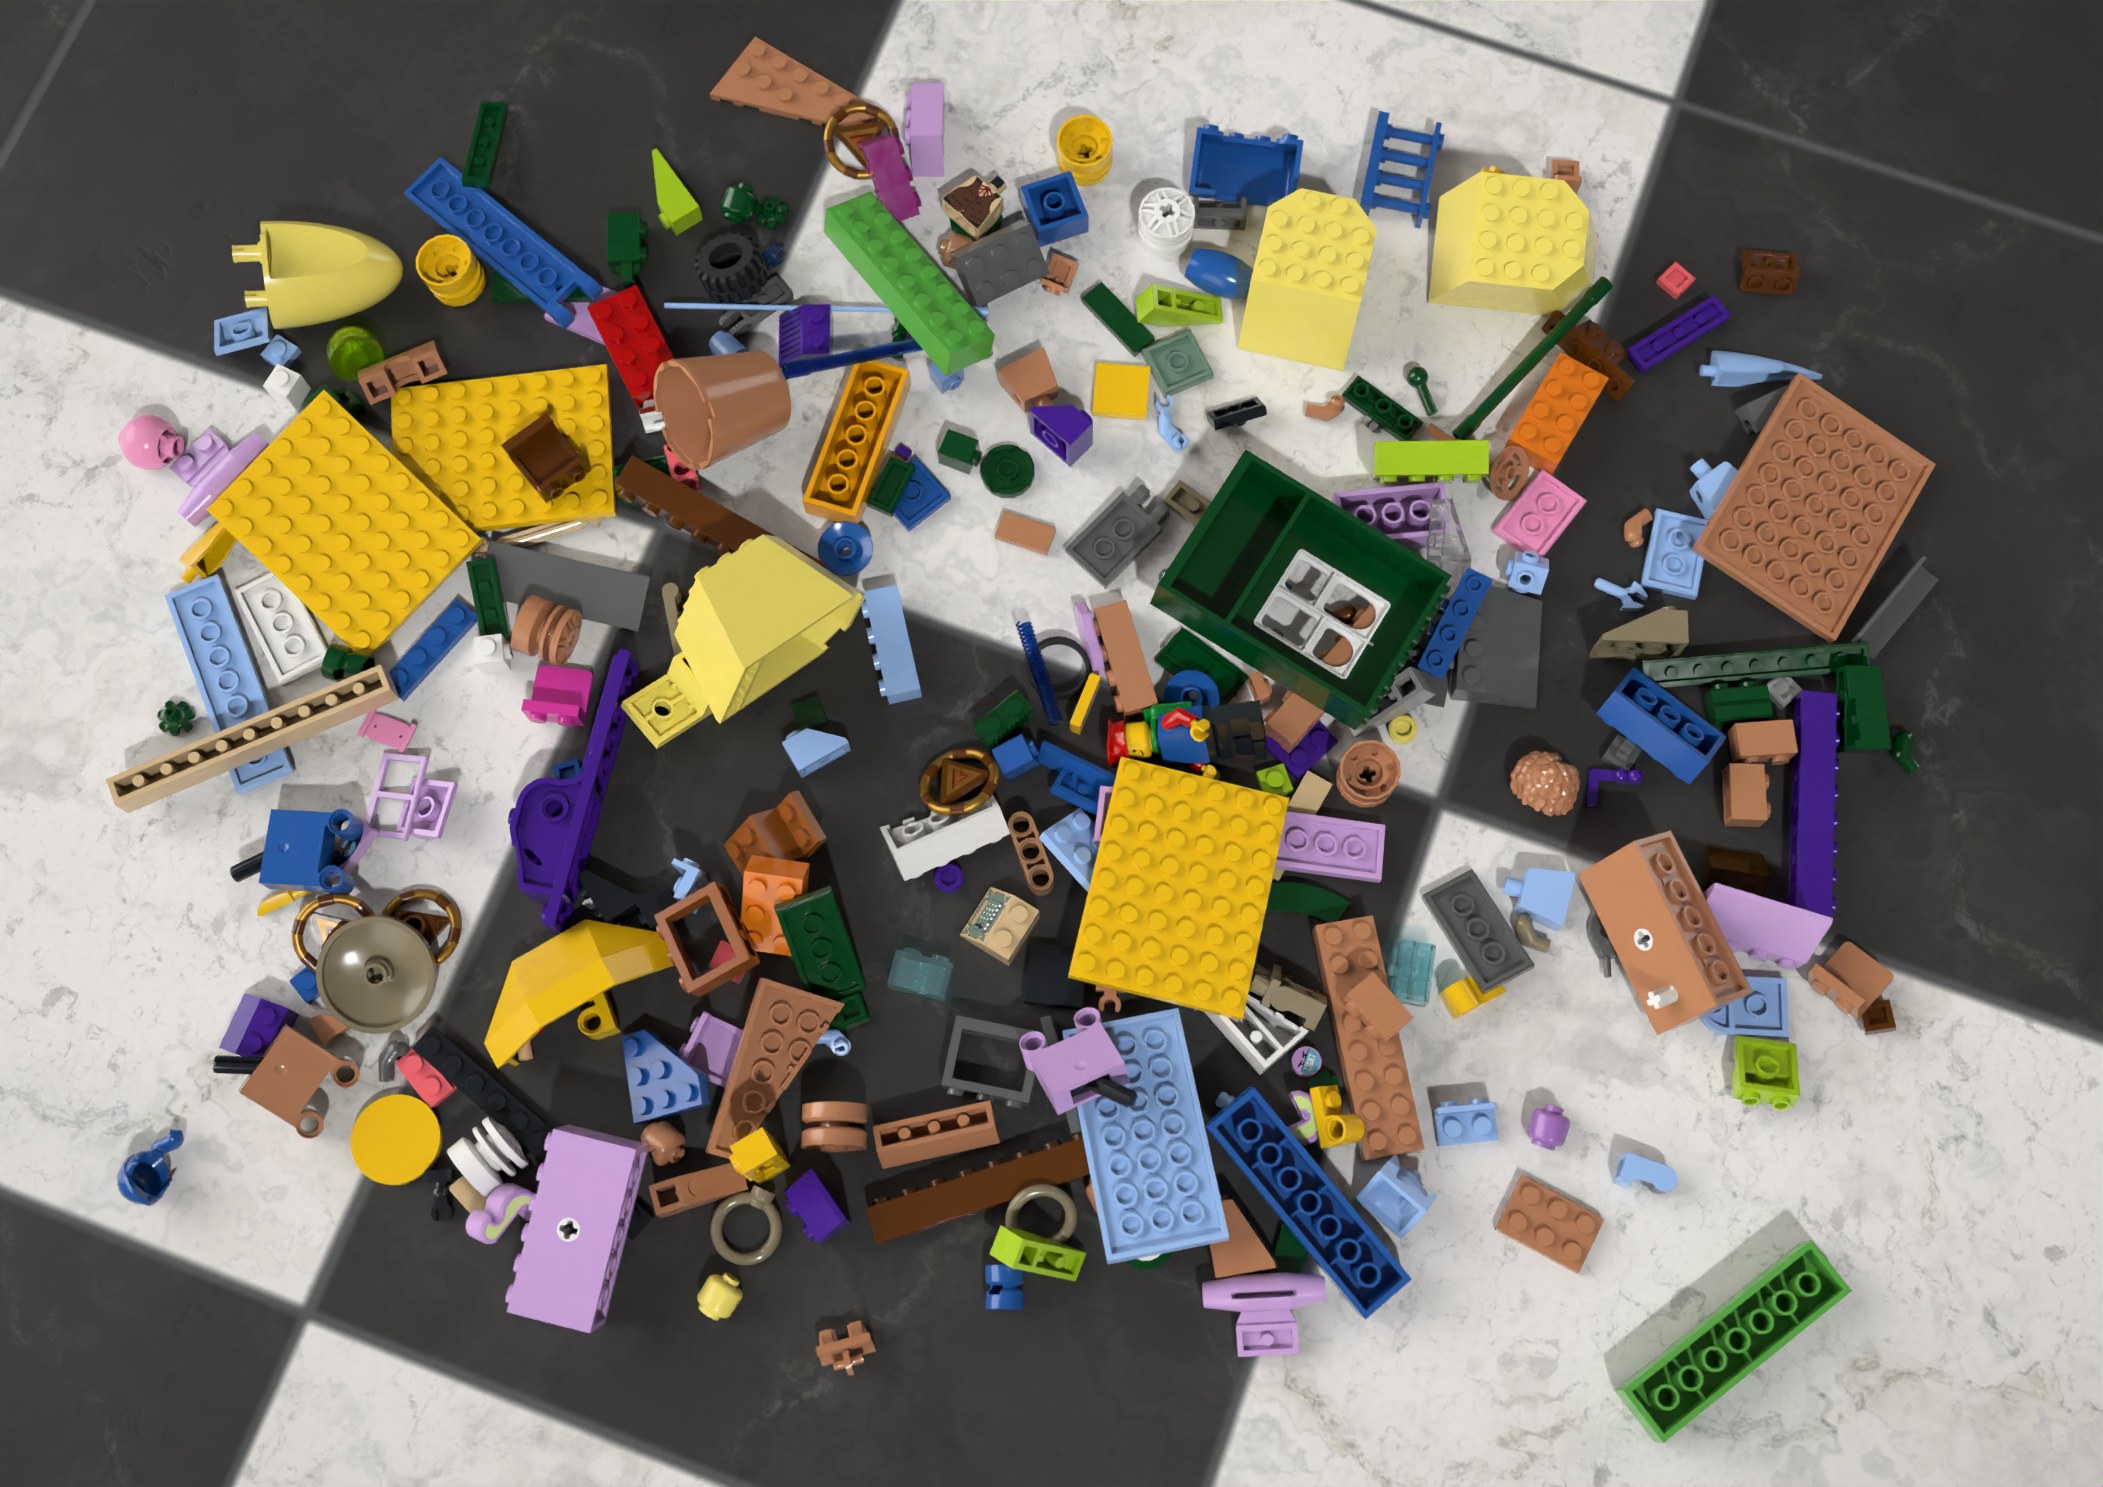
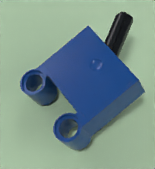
[230,809,363,895]

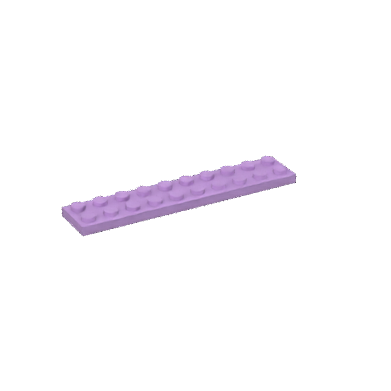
[1093,786,1385,883]

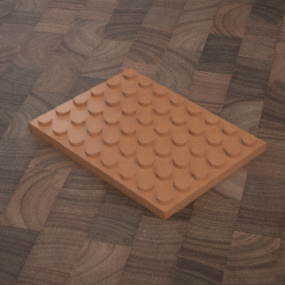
[1691,373,1936,643]

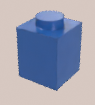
[992,734,1040,780]

